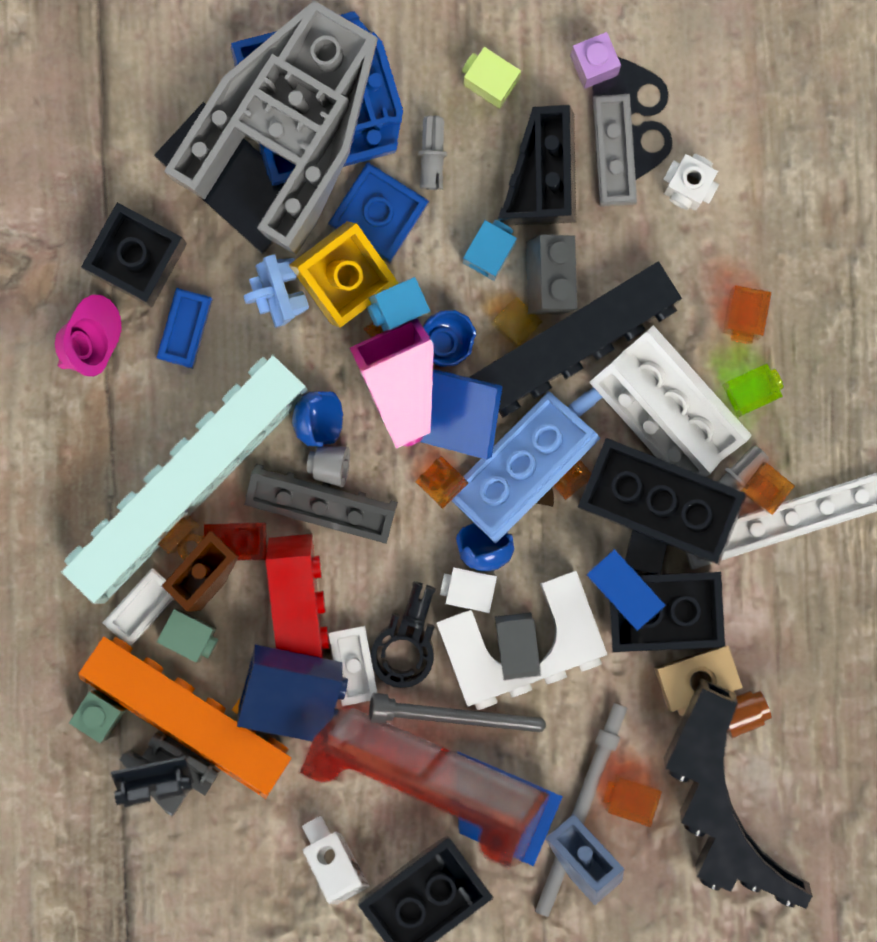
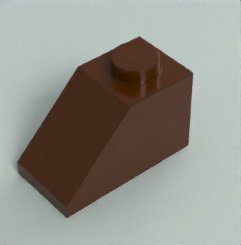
[161,531,239,612]

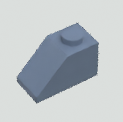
[546,814,624,905]

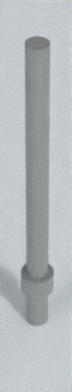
[535,703,628,917]

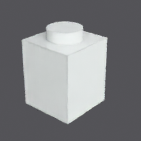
[440,567,497,613]

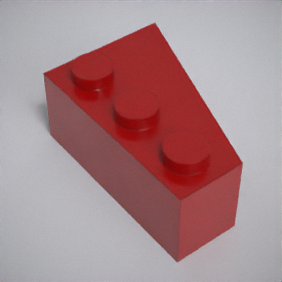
[266,533,329,658]

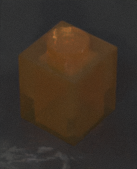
[722,285,772,344]
[602,774,662,827]

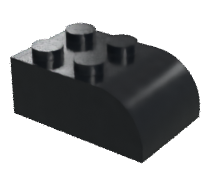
[609,572,725,652]
[358,836,494,942]

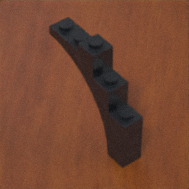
[664,678,813,909]

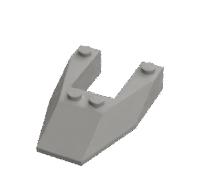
[164,1,378,255]

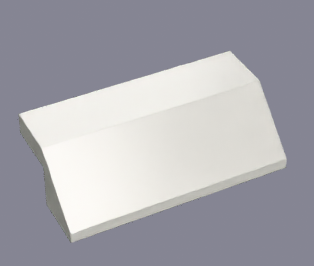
[589,325,752,477]

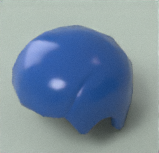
[422,310,476,367]
[292,391,343,447]
[456,523,515,572]

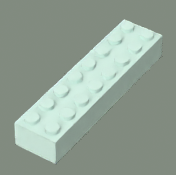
[61,355,309,604]

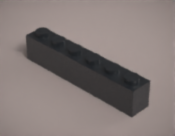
[469,261,682,418]

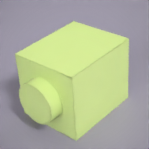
[462,47,521,109]

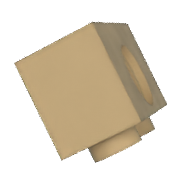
[654,645,743,716]

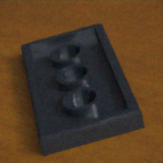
[154,102,285,255]

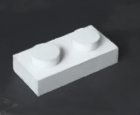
[328,626,378,706]

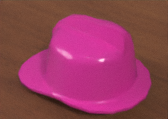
[54,295,122,377]

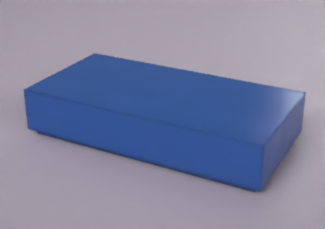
[157,288,213,369]
[586,549,665,631]

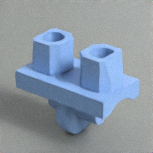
[243,254,309,328]

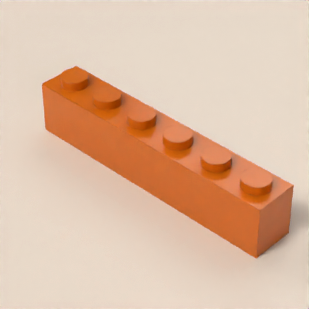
[78,637,292,799]

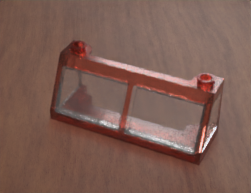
[299,705,551,868]

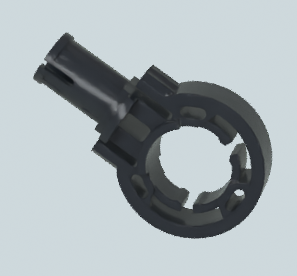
[371,581,436,688]

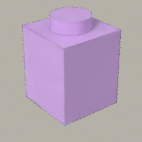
[570,32,621,89]

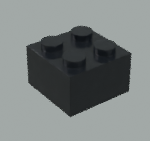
[81,202,187,308]

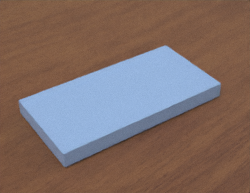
[445,391,601,544]

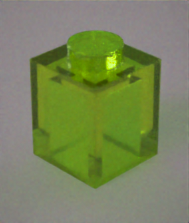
[722,363,784,418]

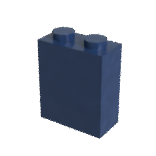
[237,644,348,744]

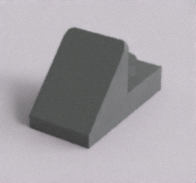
[495,612,541,680]

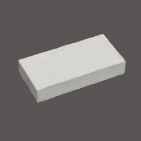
[102,568,174,647]

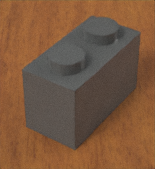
[526,235,577,315]

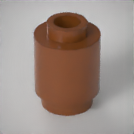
[728,691,772,738]

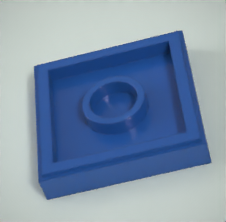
[328,162,429,264]
[420,369,502,460]

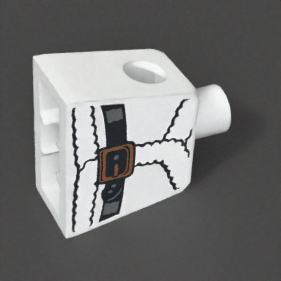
[302,816,370,905]

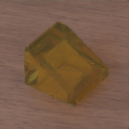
[491,297,543,348]

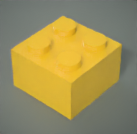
[289,221,399,328]

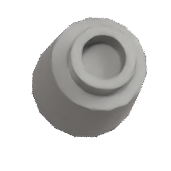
[307,447,350,487]

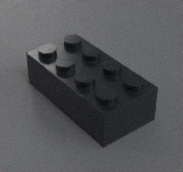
[578,438,747,565]

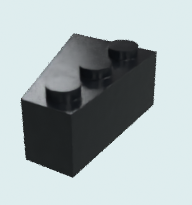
[498,105,576,226]

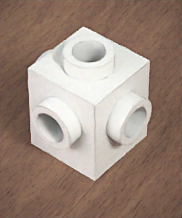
[663,154,719,211]

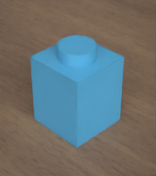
[463,220,517,281]
[367,277,430,331]

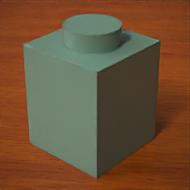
[157,609,219,663]
[69,690,127,743]

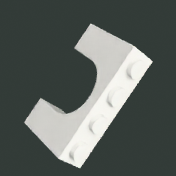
[436,571,608,710]

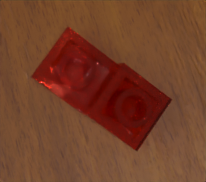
[204,522,267,561]

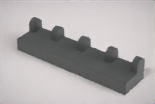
[244,463,398,544]

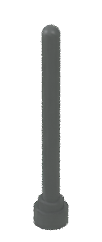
[369,693,546,732]

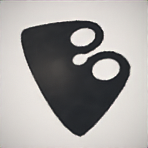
[593,57,672,180]

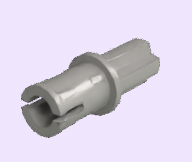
[418,116,447,190]
[718,446,769,491]

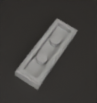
[592,94,637,207]

